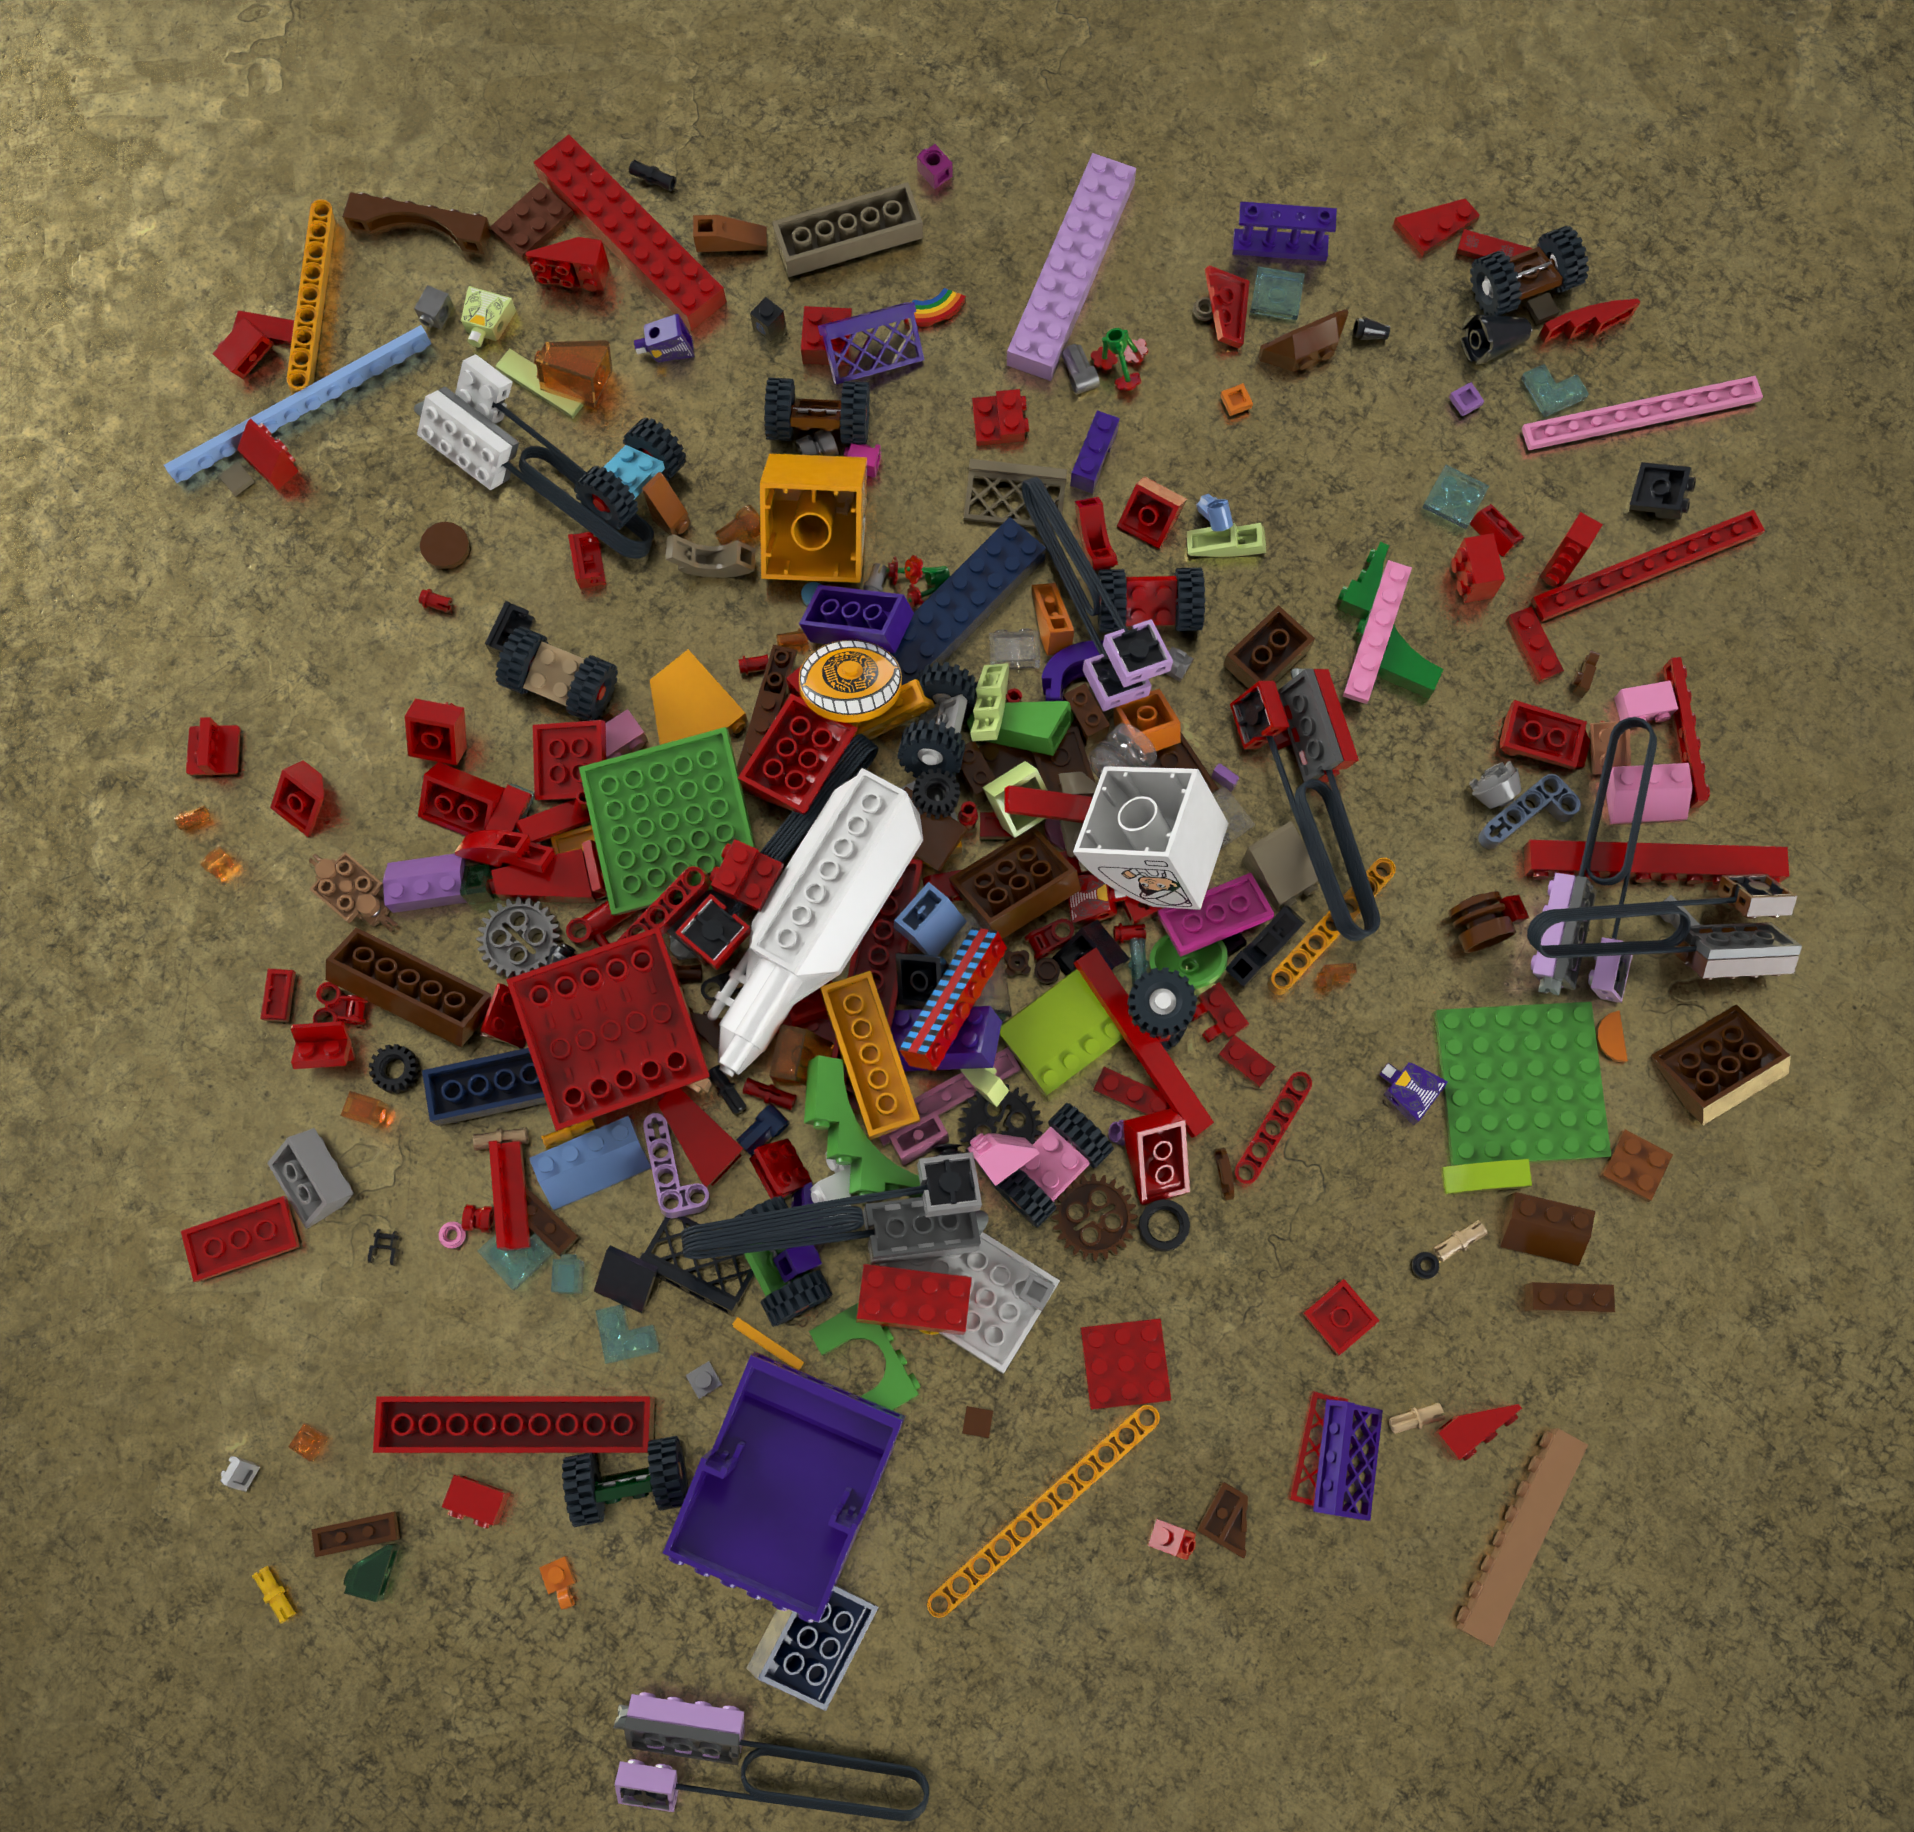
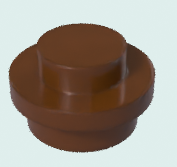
[1034,958,1060,984]

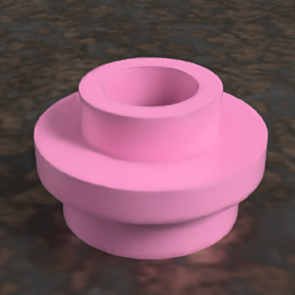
[439,1222,466,1249]

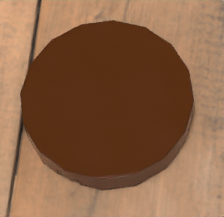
[420,521,470,570]

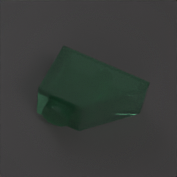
[343,1543,400,1602]

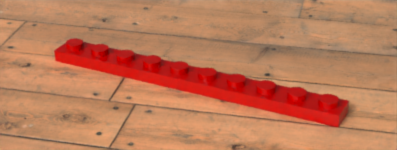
[1531,510,1765,622]

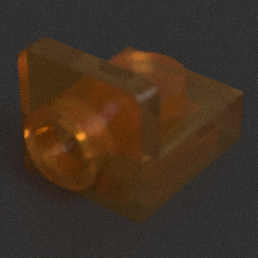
[1317,963,1357,995]

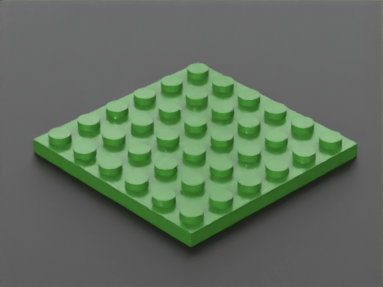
[579,727,756,916]
[1434,1002,1612,1166]

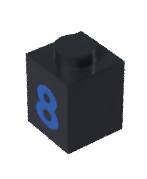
[750,297,786,342]

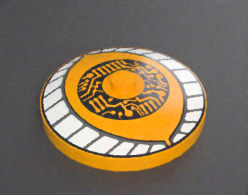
[799,640,902,723]

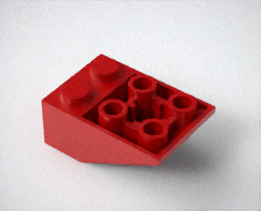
[525,237,610,291]

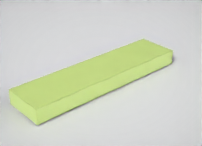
[495,348,587,419]

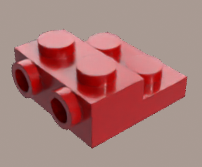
[972,389,1029,446]
[709,839,784,912]

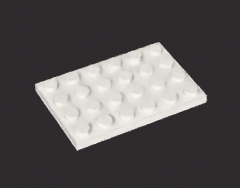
[879,1232,1060,1374]

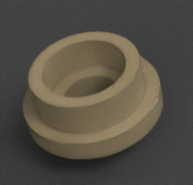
[1193,297,1213,321]

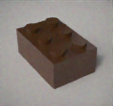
[1223,605,1315,689]

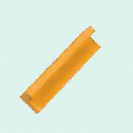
[847,679,935,748]

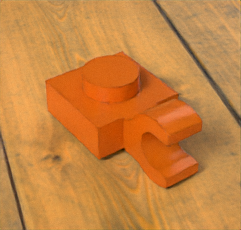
[539,1556,576,1610]

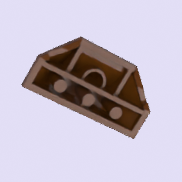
[1258,309,1349,372]

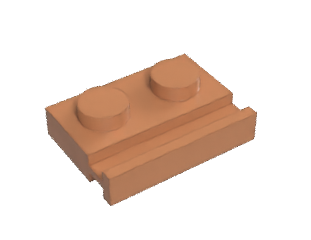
[1590,721,1631,774]

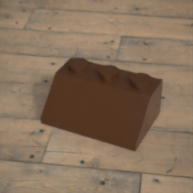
[1499,1192,1595,1266]

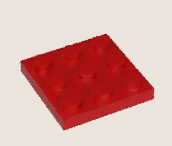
[533,720,607,801]
[1080,1318,1172,1410]

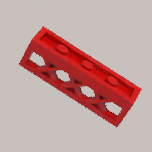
[489,1140,531,1251]
[1289,1391,1349,1506]

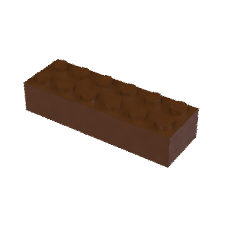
[325,927,491,1047]

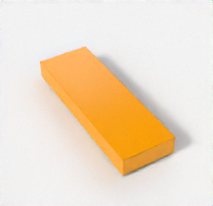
[732,1317,806,1371]

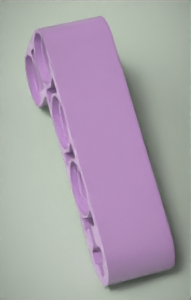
[643,1113,710,1218]

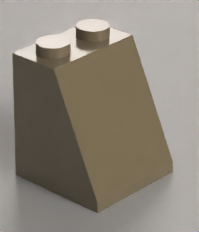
[1242,821,1319,911]

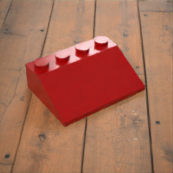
[738,693,858,815]

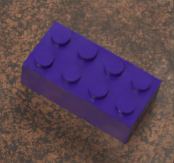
[799,585,914,653]
[891,1006,1002,1071]

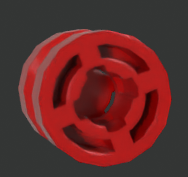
[462,1204,495,1233]

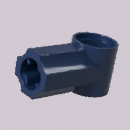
[736,1104,790,1157]

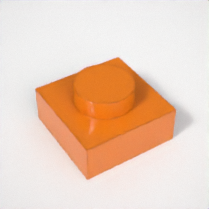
[1220,383,1253,416]

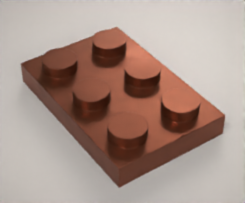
[489,182,574,261]

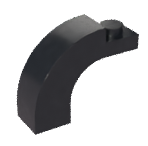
[1225,905,1306,987]

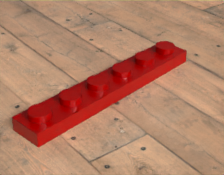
[1663,657,1710,808]

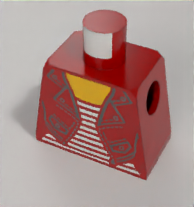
[1069,875,1129,928]

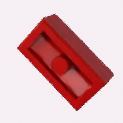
[1470,504,1525,556]

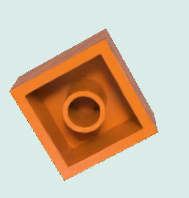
[1113,688,1181,759]

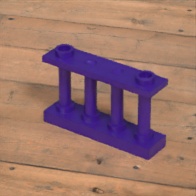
[1232,202,1337,261]

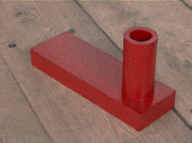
[516,790,591,843]

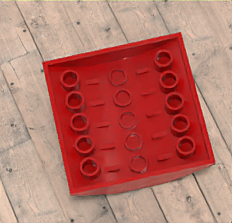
[506,927,710,1131]

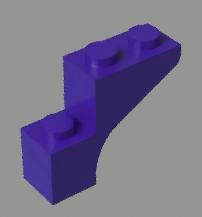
[773,1182,824,1283]

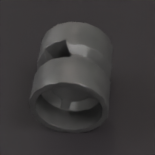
[796,430,839,456]

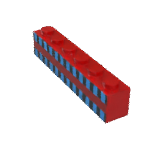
[899,927,1007,1071]

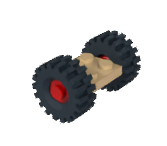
[495,626,618,721]

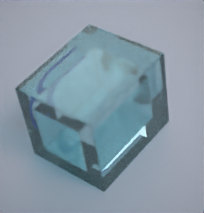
[551,1254,584,1294]

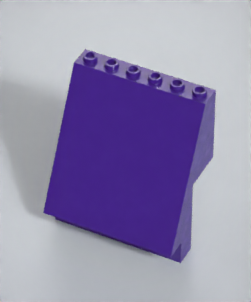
[663,1352,906,1623]

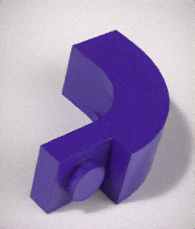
[1042,641,1104,701]

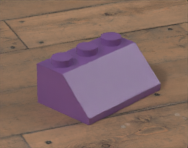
[383,854,469,913]

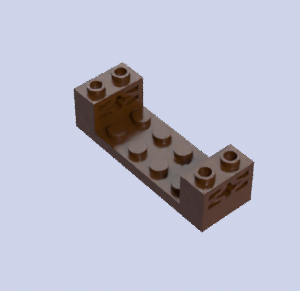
[957,683,1110,806]

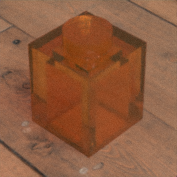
[340,1091,387,1128]

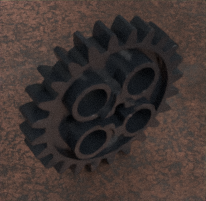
[957,1084,1043,1160]

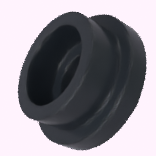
[1412,1252,1439,1279]

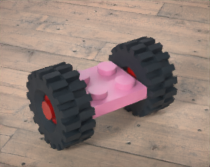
[990,1103,1114,1227]

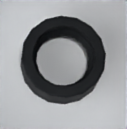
[1138,1199,1190,1252]

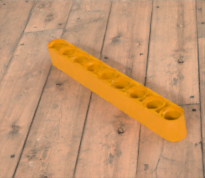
[287,199,335,395]

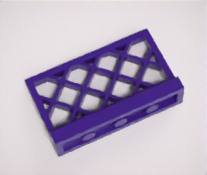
[818,302,924,384]
[1313,1399,1383,1521]

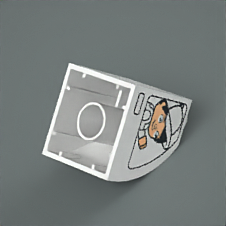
[1073,767,1229,910]

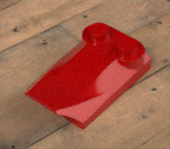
[1500,700,1591,769]

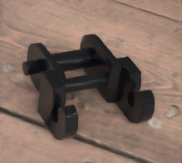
[368,1229,399,1266]

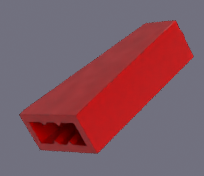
[489,848,596,904]
[657,1088,746,1191]

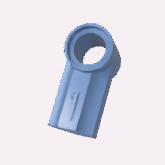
[1196,494,1233,532]

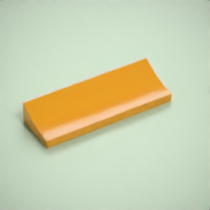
[820,971,920,1140]

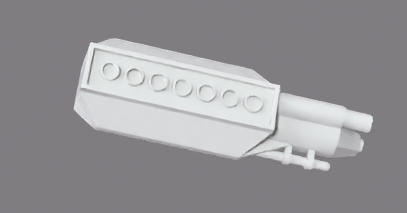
[707,768,923,1077]

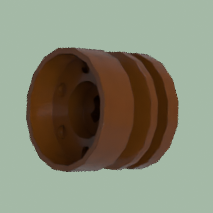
[1448,891,1517,953]

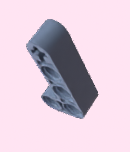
[1478,774,1581,849]

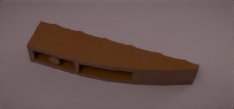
[737,644,797,797]

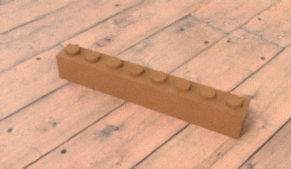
[1457,1428,1588,1647]

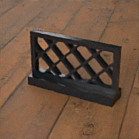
[639,1216,754,1317]

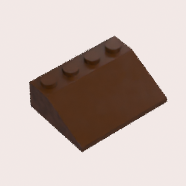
[949,826,1081,939]
[1651,1004,1791,1125]

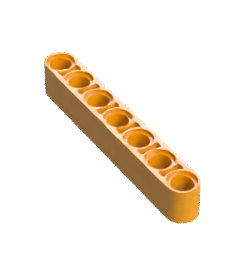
[1267,857,1396,995]

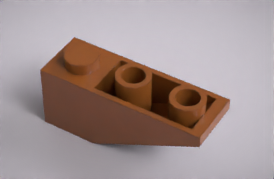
[693,215,767,252]

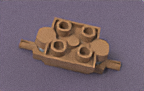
[309,851,398,932]

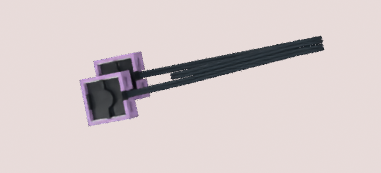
[1022,477,1173,711]

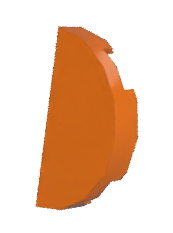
[1596,1010,1628,1063]

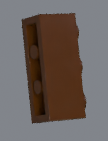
[1524,1282,1615,1314]

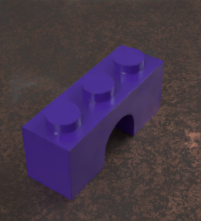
[1070,410,1120,494]

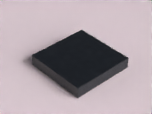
[594,1245,659,1313]

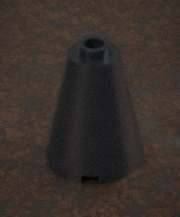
[1461,315,1532,364]

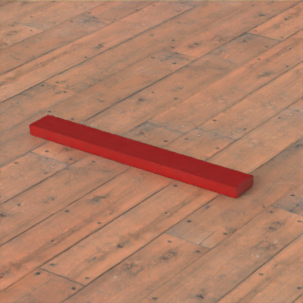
[1074,948,1214,1138]

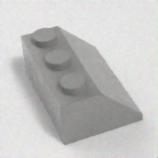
[267,1128,354,1229]

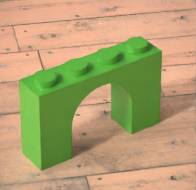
[809,1302,921,1410]

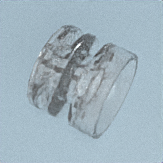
[1088,723,1157,779]

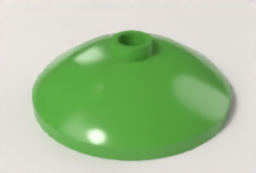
[1149,934,1228,989]

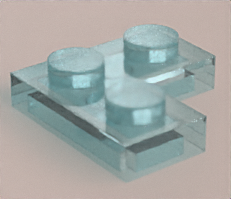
[1521,364,1589,417]
[478,1233,554,1291]
[595,1304,660,1364]

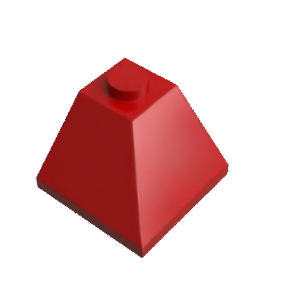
[270,760,324,837]

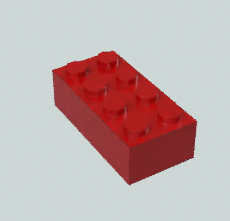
[856,1264,972,1335]

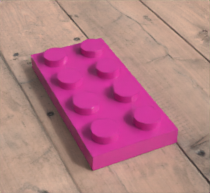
[1158,873,1274,957]

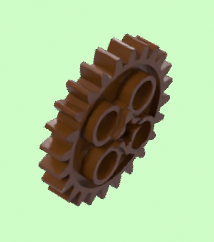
[1051,1174,1138,1262]

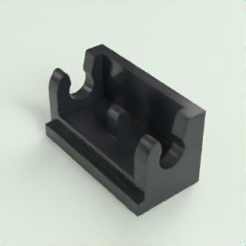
[485,601,535,656]

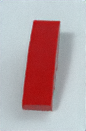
[1538,298,1640,343]

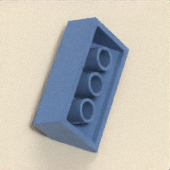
[529,1116,652,1210]

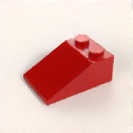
[1123,1109,1190,1205]

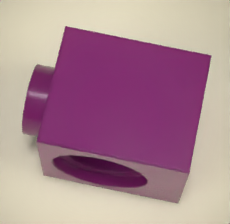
[917,144,953,189]

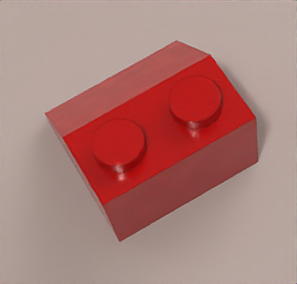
[1117,476,1187,549]

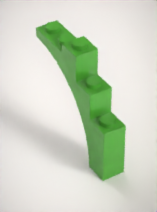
[804,1055,923,1197]

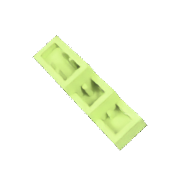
[970,663,1009,741]

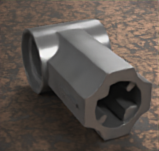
[1061,344,1100,394]

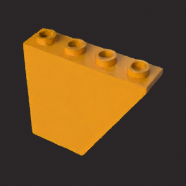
[649,649,748,745]

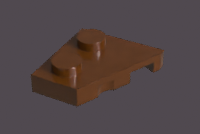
[1196,1481,1248,1559]

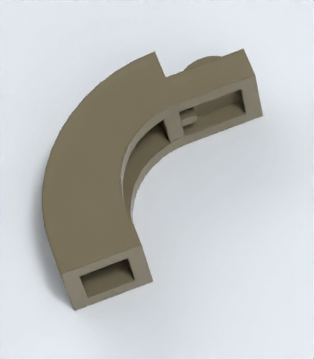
[666,534,756,578]

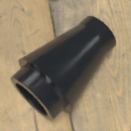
[1353,316,1390,340]

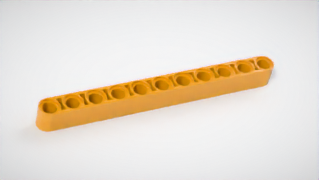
[927,1405,1160,1618]

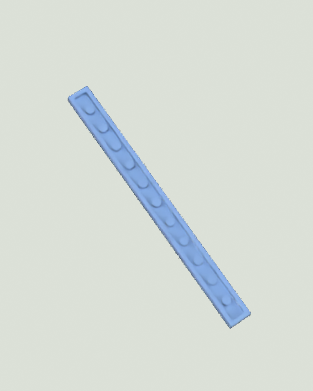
[164,325,431,483]

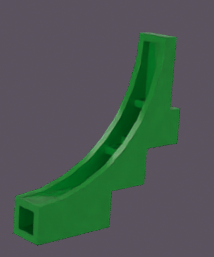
[1338,541,1444,699]

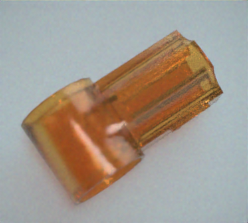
[715,505,760,545]

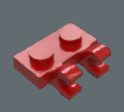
[1191,982,1249,1043]

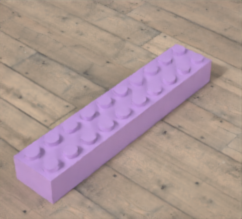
[1007,153,1136,381]

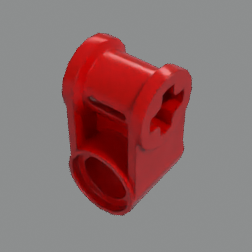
[1024,918,1074,961]

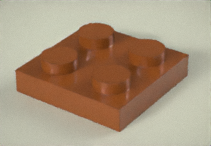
[1600,1129,1673,1202]

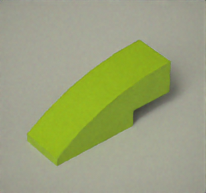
[1442,1159,1532,1194]

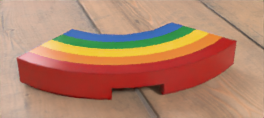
[904,288,966,327]

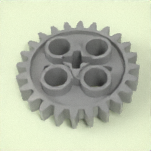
[476,897,562,978]

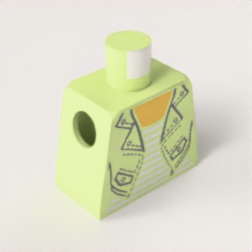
[461,286,516,347]

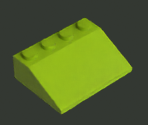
[999,969,1124,1096]

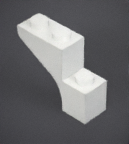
[810,1152,851,1234]

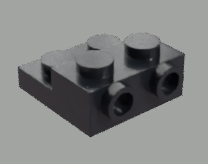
[1630,462,1696,520]

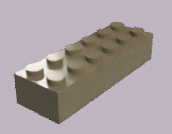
[772,182,923,277]

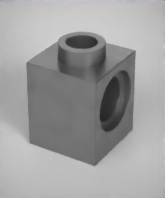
[414,285,454,329]

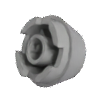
[1469,761,1522,808]

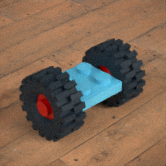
[574,418,686,530]

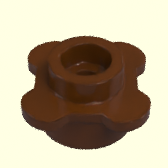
[1004,950,1031,976]

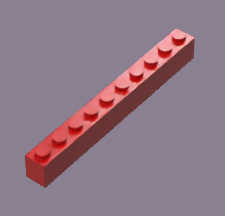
[1524,840,1790,885]

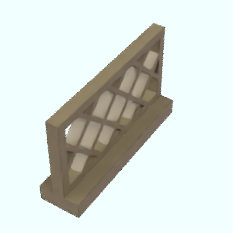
[963,459,1067,530]

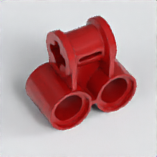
[313,982,368,1025]

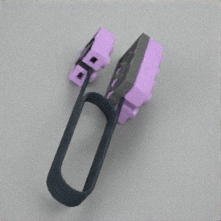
[1531,717,1657,1003]
[613,1692,929,1821]

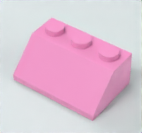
[1606,763,1692,824]
[967,1133,1039,1186]

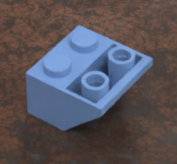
[893,882,967,956]

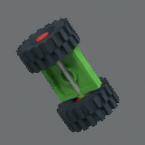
[726,1196,833,1327]

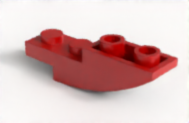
[454,830,555,873]

